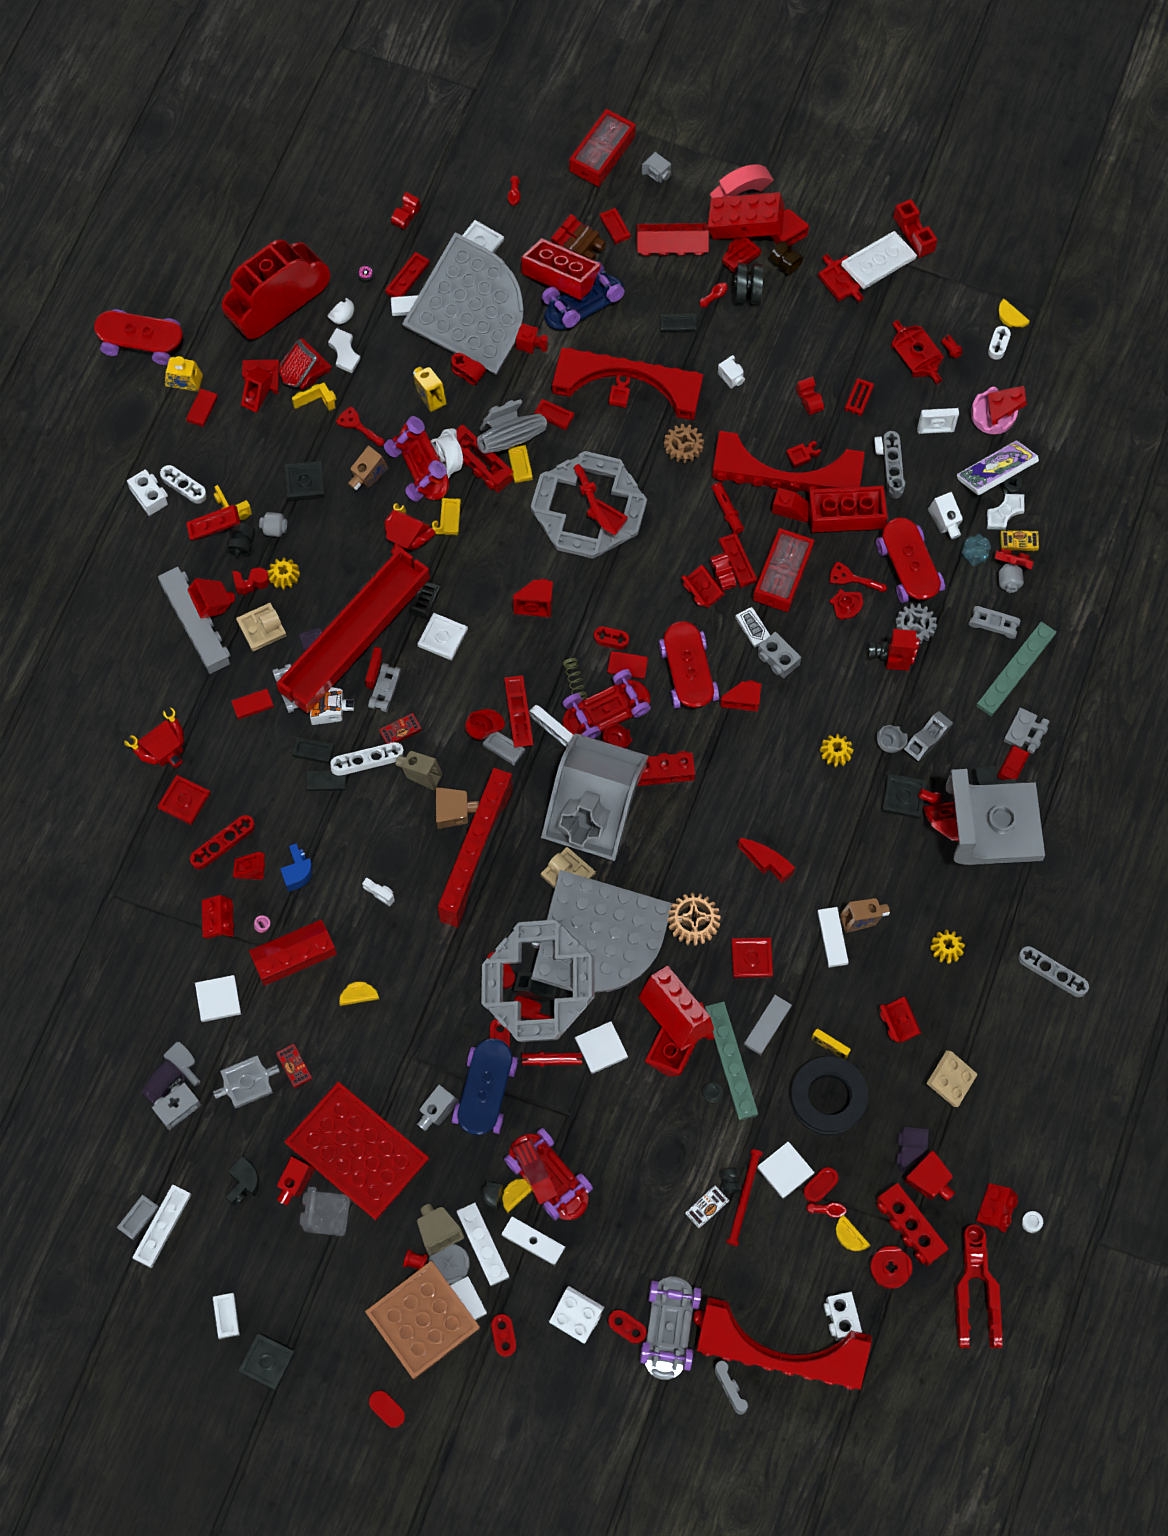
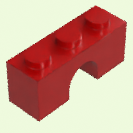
[893,199,938,258]
[886,629,919,671]

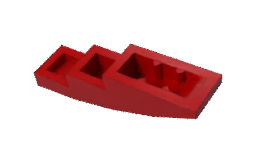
[504,675,533,748]

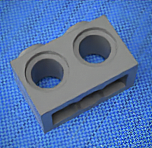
[758,632,801,679]

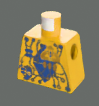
[165,356,203,392]
[413,367,447,412]

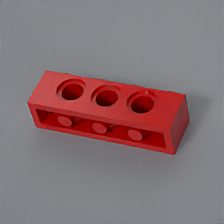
[877,1183,949,1267]

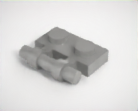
[1003,708,1049,754]

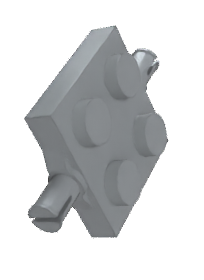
[213,1055,280,1109]

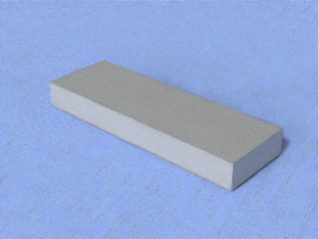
[744,995,792,1055]

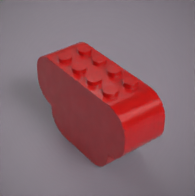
[222,239,330,339]

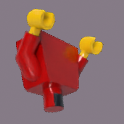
[385,503,444,554]
[124,707,184,768]

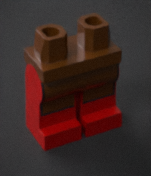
[551,214,606,261]

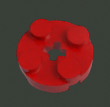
[870,1246,912,1289]

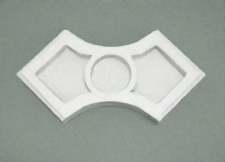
[328,328,360,373]
[987,494,1024,530]

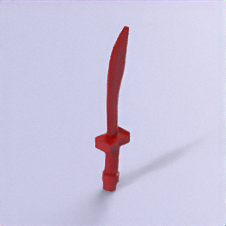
[573,464,617,535]

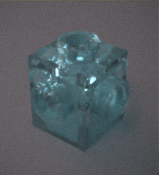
[962,533,991,566]

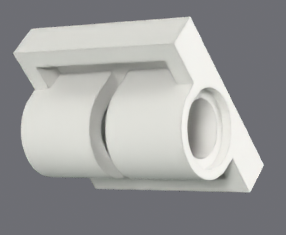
[549,1286,604,1344]

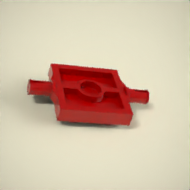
[818,254,864,302]

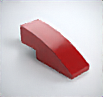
[738,838,795,883]

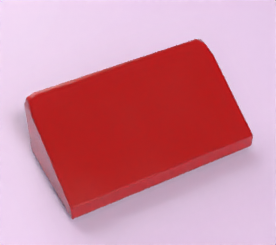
[607,651,648,679]

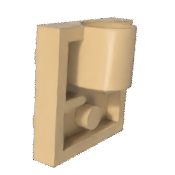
[236,603,287,652]
[541,847,596,888]
[927,1051,978,1107]

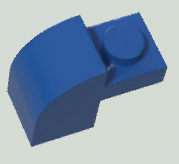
[280,844,313,892]

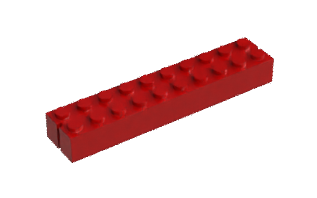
[277,548,430,714]

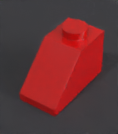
[241,366,273,413]
[772,488,810,523]
[720,680,761,712]

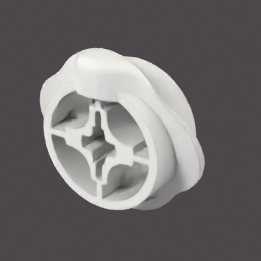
[431,428,463,479]

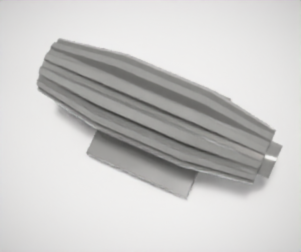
[477,399,547,453]

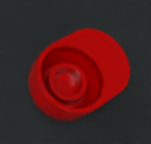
[465,709,505,740]

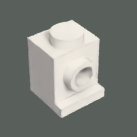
[718,355,745,389]

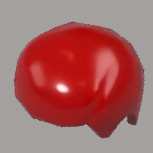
[602,724,633,749]

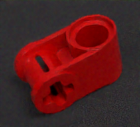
[451,353,486,385]

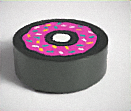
[357,264,375,283]

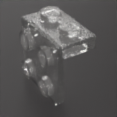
[300,1187,350,1236]

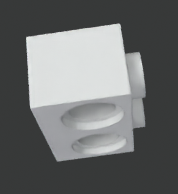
[127,469,168,516]
[824,1292,862,1341]

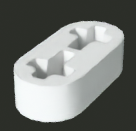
[988,326,1010,359]

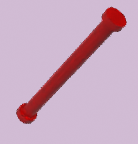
[726,1149,763,1247]

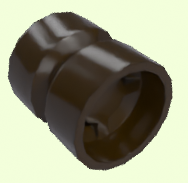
[770,241,803,275]

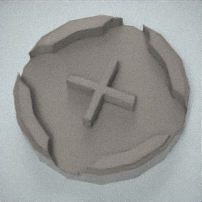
[429,1244,470,1285]

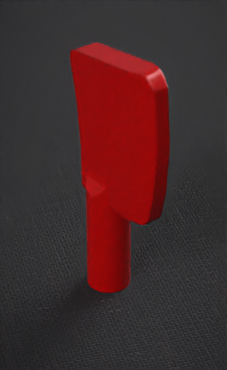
[514,996,554,1020]

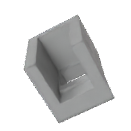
[642,152,671,183]

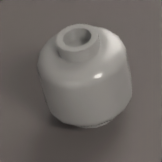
[259,512,287,537]
[998,563,1024,593]

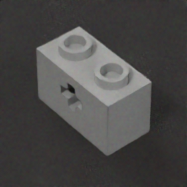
[152,1083,201,1130]

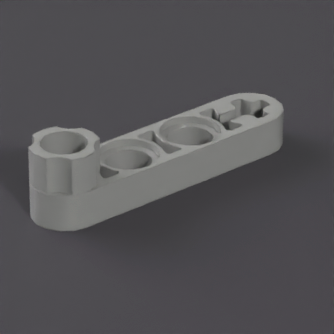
[883,431,905,499]

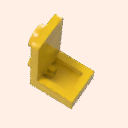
[292,383,336,411]
[214,485,252,520]

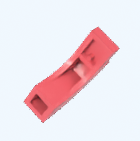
[710,164,774,198]

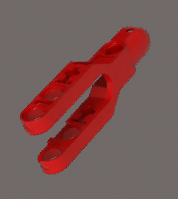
[955,1225,1002,1348]

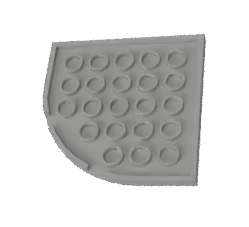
[402,232,523,376]
[531,870,672,992]

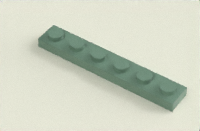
[976,622,1056,717]
[705,1002,758,1121]

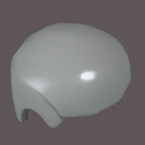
[877,725,908,753]

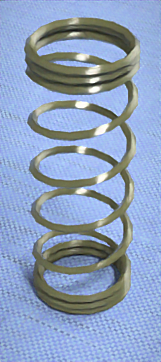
[563,658,587,700]

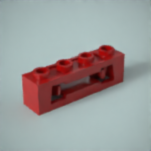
[456,424,514,493]

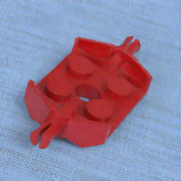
[891,320,944,384]

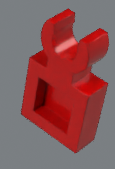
[609,375,630,408]
[786,441,821,468]

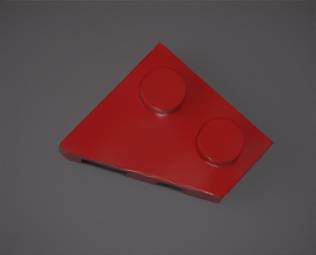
[988,386,1027,425]

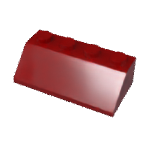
[636,223,709,255]
[522,238,601,300]
[810,486,887,533]
[249,920,337,986]
[638,965,714,1051]

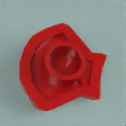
[829,589,863,620]

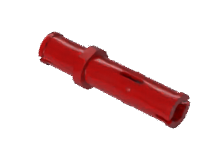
[712,482,744,534]
[522,1052,582,1067]

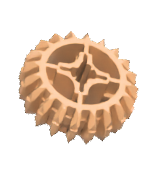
[668,893,721,946]

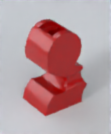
[391,192,421,230]
[795,377,824,415]
[709,553,736,591]
[232,568,270,596]

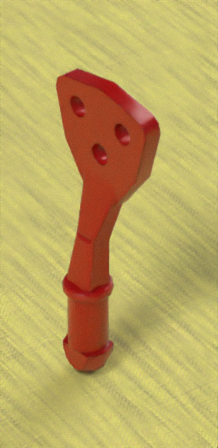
[336,407,385,446]
[829,562,887,592]

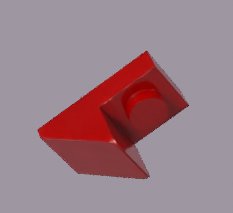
[233,852,265,880]

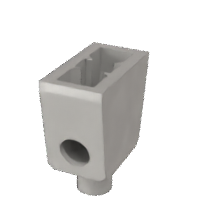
[416,1085,460,1131]

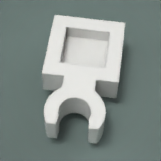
[362,878,395,906]

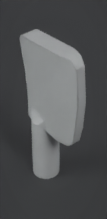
[164,1042,200,1087]

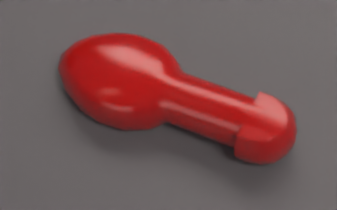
[508,176,521,206]
[699,283,728,308]
[806,1202,847,1218]

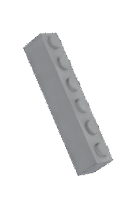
[158,567,230,674]

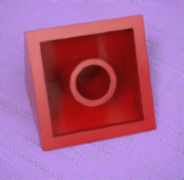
[645,1028,697,1077]

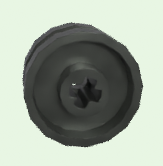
[734,263,763,304]

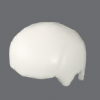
[327,298,355,324]

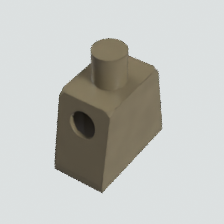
[396,751,443,790]
[417,1204,464,1257]

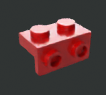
[682,565,725,608]
[202,895,234,939]
[880,997,922,1043]
[976,1183,1018,1233]

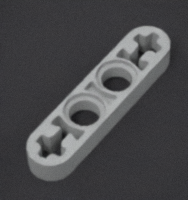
[1018,946,1089,997]

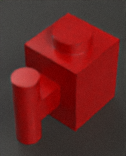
[516,323,548,354]

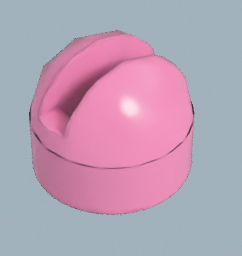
[254,916,270,933]

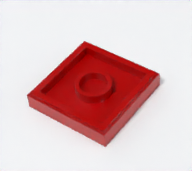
[157,775,211,825]
[731,938,773,978]

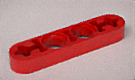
[190,815,255,870]

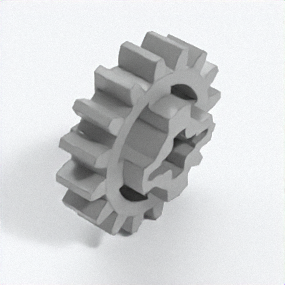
[896,604,937,644]

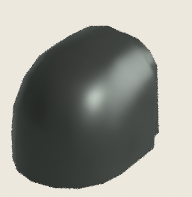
[481,1181,505,1210]

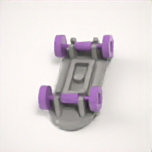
[640,1276,701,1380]

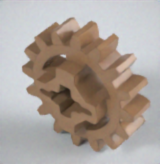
[664,424,704,463]

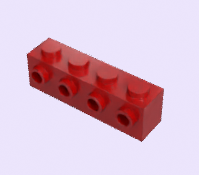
[637,751,695,786]

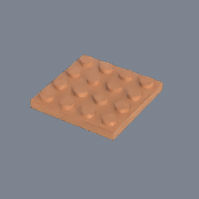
[365,1260,481,1379]

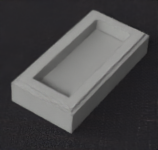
[483,732,525,766]
[117,1195,159,1241]

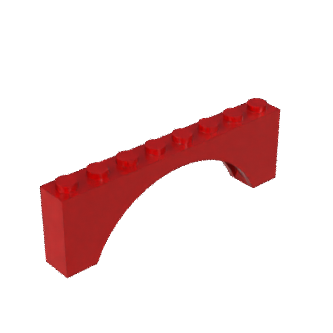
[552,347,703,421]
[712,431,865,493]
[438,768,513,928]
[697,1297,872,1390]

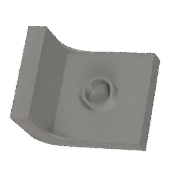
[541,733,648,861]
[946,769,1045,865]

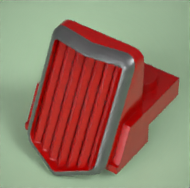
[279,338,332,390]

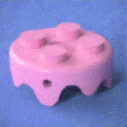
[971,387,1018,434]

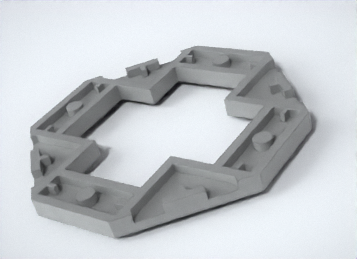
[531,451,647,559]
[482,920,595,1042]

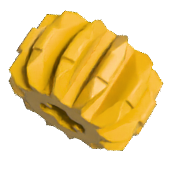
[268,557,300,590]
[820,734,853,767]
[931,930,965,964]

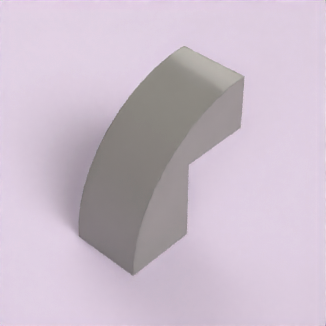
[904,711,953,761]

